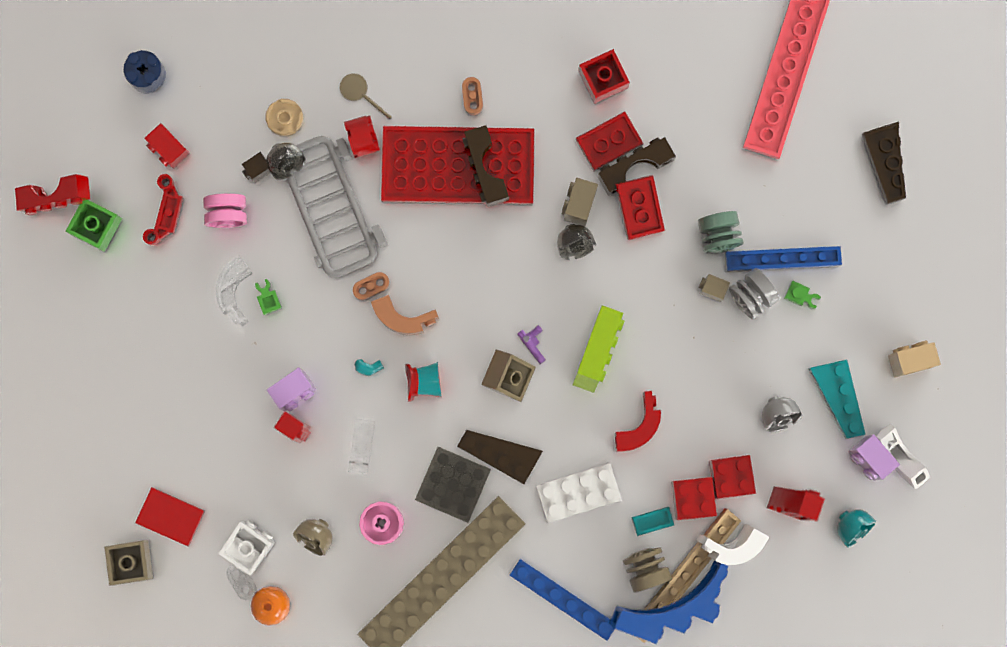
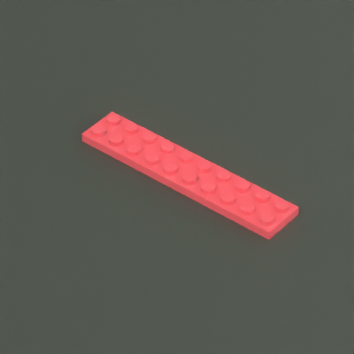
[743,0,830,159]

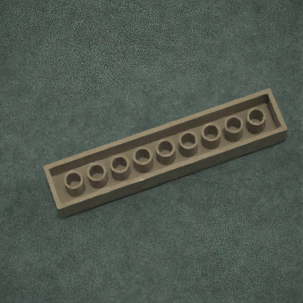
[357,496,525,647]

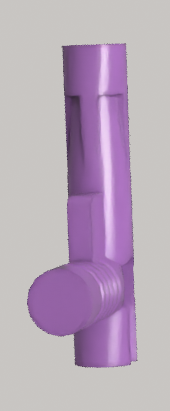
[517,325,546,364]

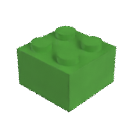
[65,200,122,252]

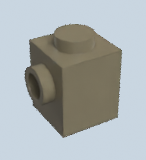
[698,274,730,302]

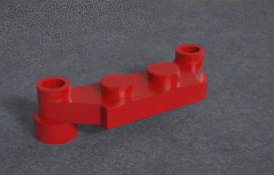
[143,174,183,245]

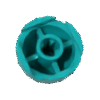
[837,510,876,548]

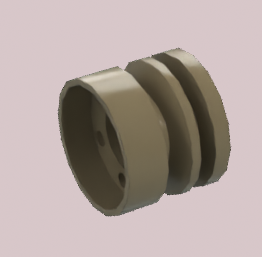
[622,547,672,593]

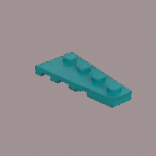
[808,360,866,439]

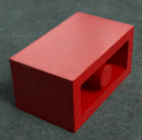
[144,123,190,169]

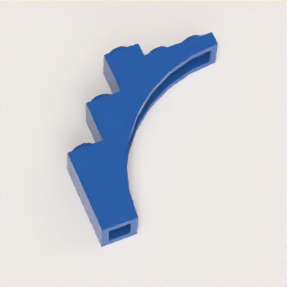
[609,560,728,644]

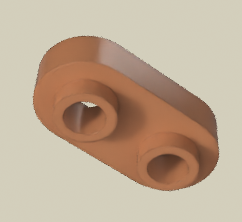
[462,77,483,116]
[353,272,390,300]

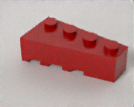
[767,486,825,521]

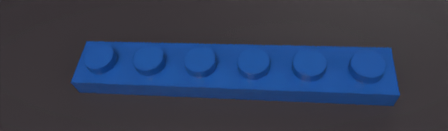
[725,246,842,272]
[510,559,615,641]

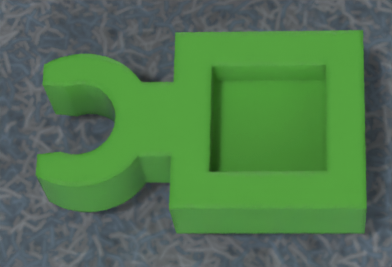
[255,279,282,315]
[784,281,821,309]

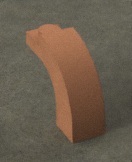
[371,295,439,335]

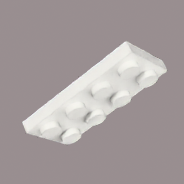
[536,463,622,523]

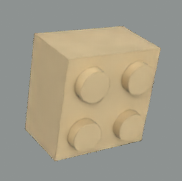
[888,340,941,378]

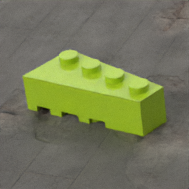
[572,305,625,393]

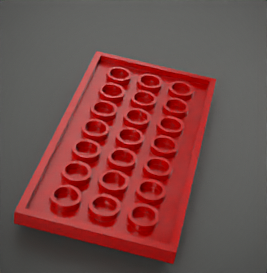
[381,126,534,204]

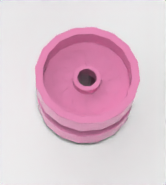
[203,194,247,228]
[359,502,404,545]

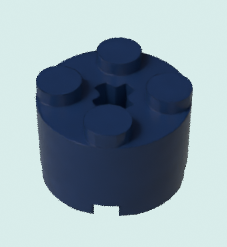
[123,50,166,93]

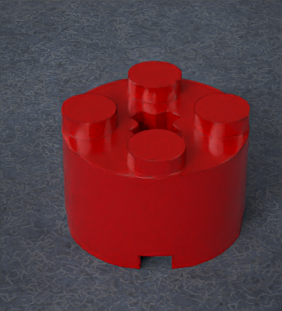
[344,115,380,158]

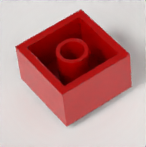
[578,49,630,104]
[709,455,756,499]
[671,477,717,520]

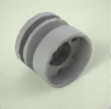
[729,268,780,320]

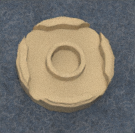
[265,99,304,137]

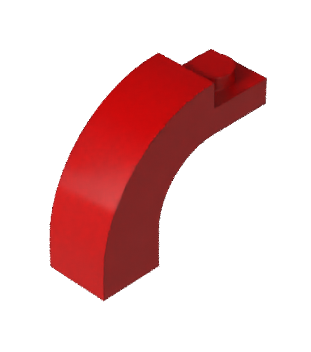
[615,391,661,452]

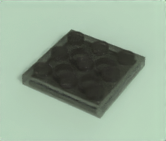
[415,447,491,523]

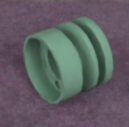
[698,211,744,253]

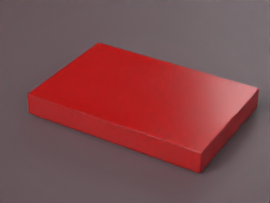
[575,111,644,172]
[615,175,665,240]
[135,487,205,546]

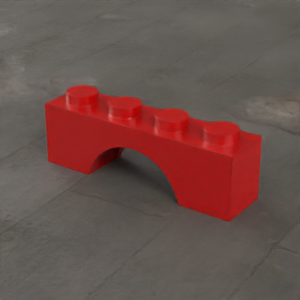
[15,174,90,215]

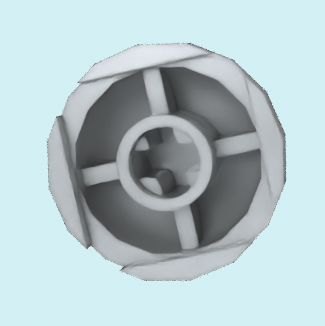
[762,396,802,432]

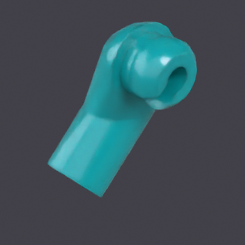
[354,359,384,376]

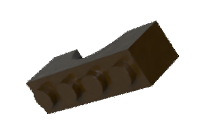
[462,125,509,207]
[597,137,676,196]

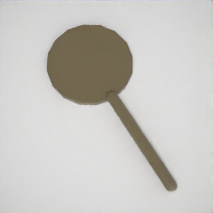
[340,73,392,119]

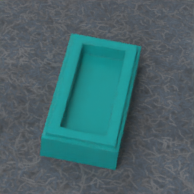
[631,506,675,536]

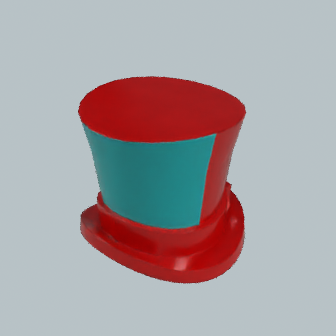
[405,362,442,402]

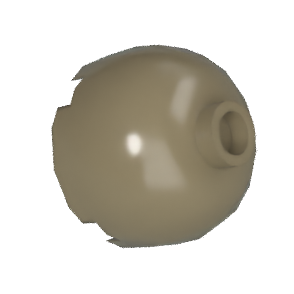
[293,519,333,556]

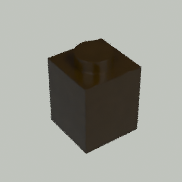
[242,152,273,183]

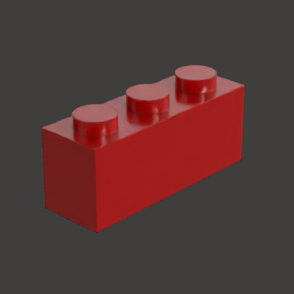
[274,411,311,443]

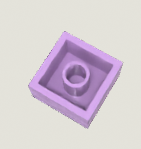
[267,368,317,412]
[849,434,900,481]

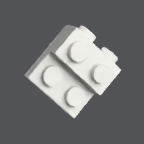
[219,520,275,576]

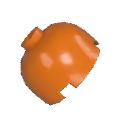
[251,586,290,626]

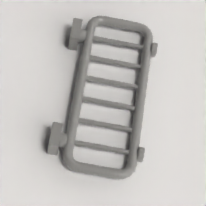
[279,136,388,278]

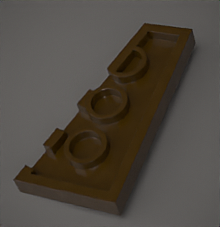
[861,121,906,205]
[457,430,543,484]

